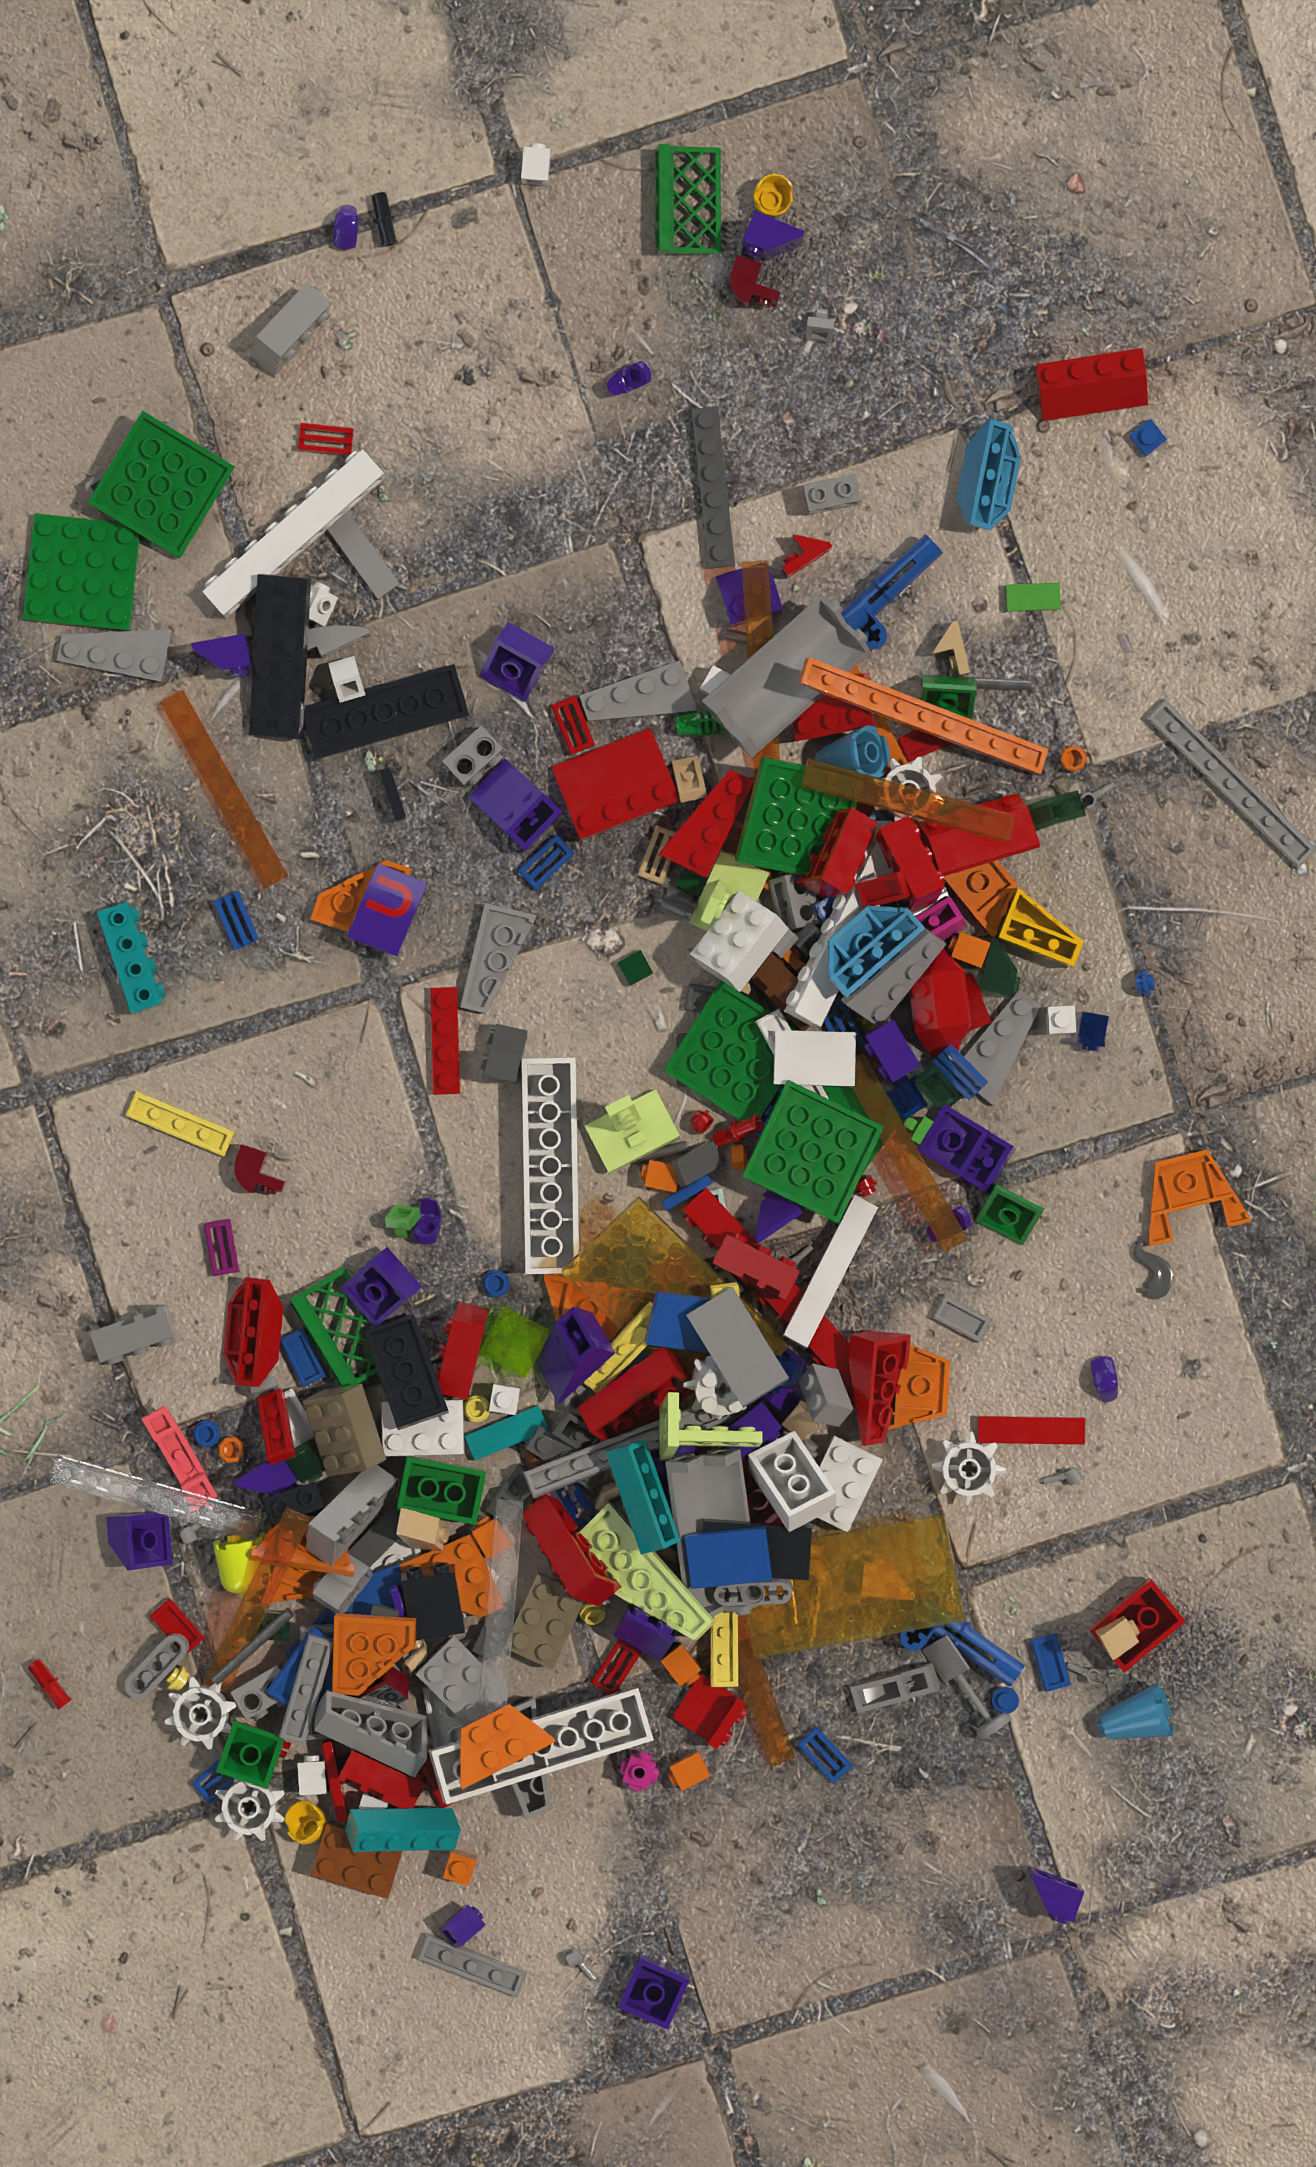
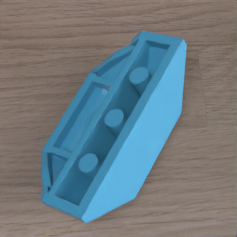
[956,419,1021,530]
[828,906,925,998]

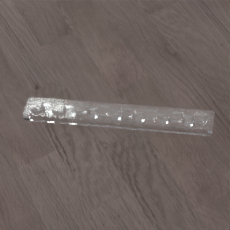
[50,1455,263,1541]
[478,1499,524,1716]

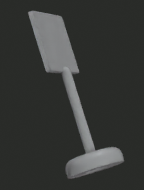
[922,1635,1011,1740]

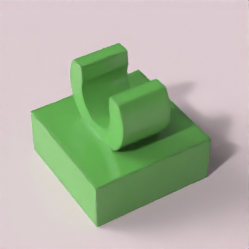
[902,1116,933,1145]
[385,1205,421,1238]

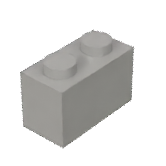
[798,1363,853,1427]

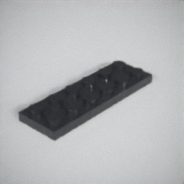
[249,574,311,740]
[304,664,470,760]

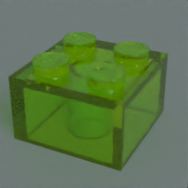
[479,1305,552,1378]

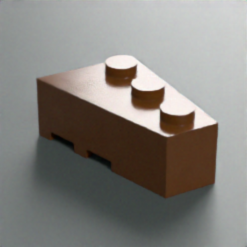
[750,952,810,1031]

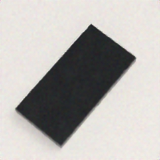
[363,1314,449,1430]
[703,1519,812,1581]

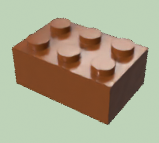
[311,1820,403,1899]

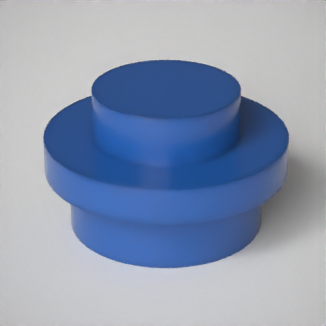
[1136,969,1155,997]
[483,1270,510,1297]
[193,1420,220,1447]
[992,1687,1019,1714]

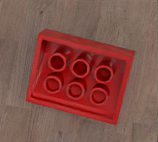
[551,728,680,841]

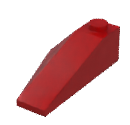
[848,1331,911,1446]

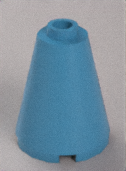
[815,725,890,780]
[1097,1683,1175,1739]

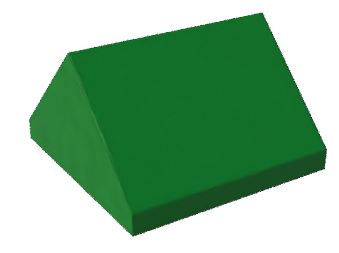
[920,674,977,719]
[975,1184,1044,1245]
[216,1721,284,1789]

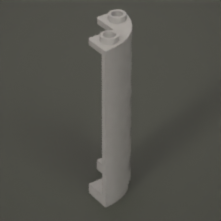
[702,594,871,758]
[665,1449,760,1619]

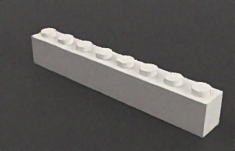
[202,449,386,619]
[784,821,894,1027]

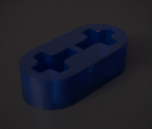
[557,1482,595,1526]

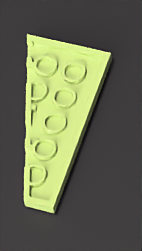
[579,1503,716,1640]

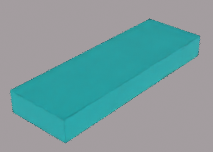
[465,1405,549,1461]

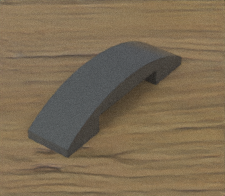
[348,1503,400,1567]

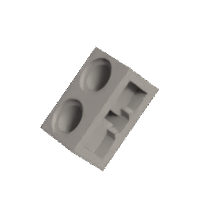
[802,474,861,516]
[442,725,504,787]
[769,874,821,931]
[230,1663,284,1721]

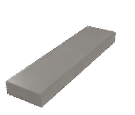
[327,511,400,600]
[279,1633,334,1744]
[417,1933,527,1998]

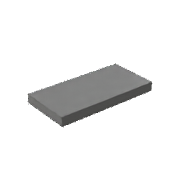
[686,1287,789,1408]

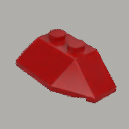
[909,948,972,1057]
[223,1277,284,1387]

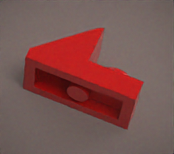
[782,534,833,579]
[965,973,992,1032]

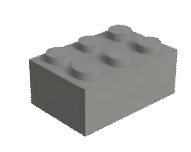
[414,1635,511,1725]

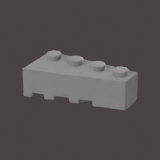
[305,1465,398,1567]
[314,1691,427,1777]
[510,1697,551,1820]

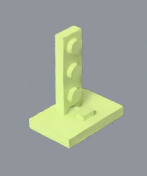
[689,849,770,931]
[585,1089,681,1174]
[659,1392,762,1461]

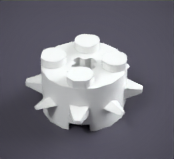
[873,757,944,823]
[683,1355,747,1420]
[932,1431,1006,1506]
[165,1677,238,1750]
[215,1779,285,1841]

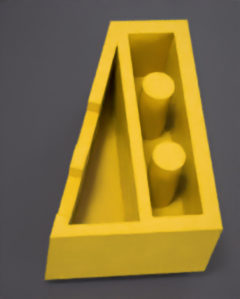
[997,887,1084,968]

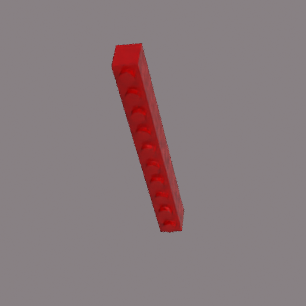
[683,1188,855,1404]

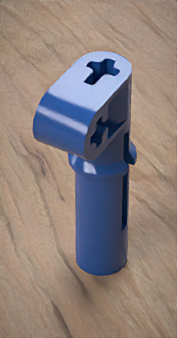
[841,534,943,651]
[900,1596,1025,1687]

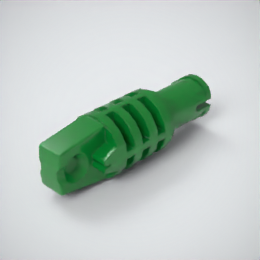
[676,711,727,736]

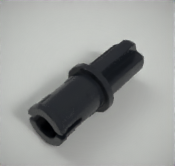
[372,192,398,247]

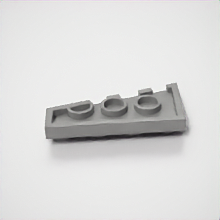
[579,660,698,722]
[841,928,946,1027]

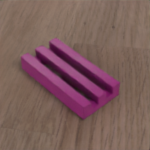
[204,1219,240,1277]

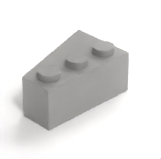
[249,283,331,378]
[89,1305,179,1366]

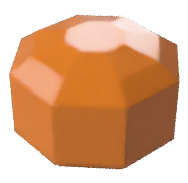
[1060,745,1087,773]
[731,1144,748,1170]
[219,1437,245,1463]

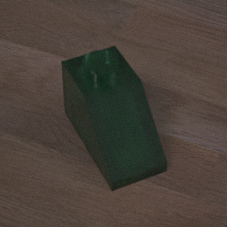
[1027,790,1086,831]
[979,937,1021,997]
[285,1440,325,1483]

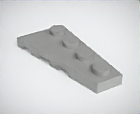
[57,629,173,682]
[460,903,537,1014]
[957,989,1040,1105]

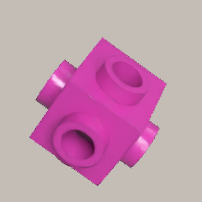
[619,1750,660,1792]

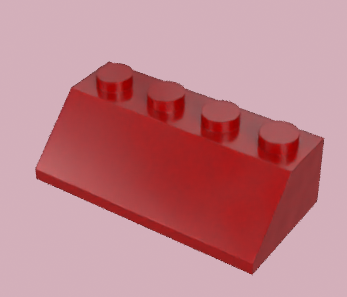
[1034,348,1148,422]
[918,794,1040,876]
[577,1347,694,1441]

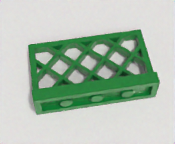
[655,144,721,256]
[289,1267,379,1387]

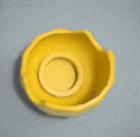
[753,173,793,218]
[284,1800,326,1845]

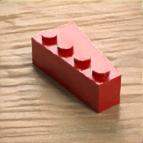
[658,769,754,880]
[522,1494,622,1607]

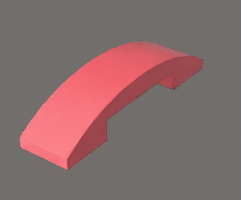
[142,1405,218,1509]

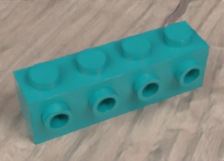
[97,902,166,1014]
[605,1439,681,1554]
[345,1808,461,1852]

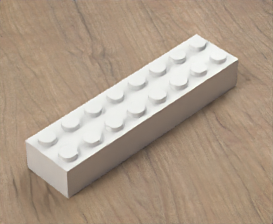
[522,1058,580,1274]
[428,1687,653,1804]

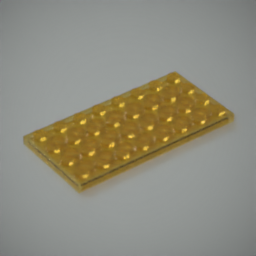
[562,1196,789,1402]
[746,1514,966,1659]

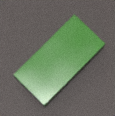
[1006,582,1061,612]

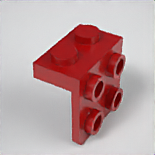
[674,1674,747,1750]

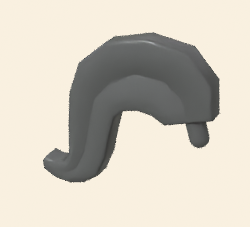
[1134,1241,1173,1299]

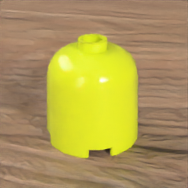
[213,1532,271,1598]

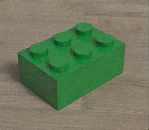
[395,1455,486,1525]

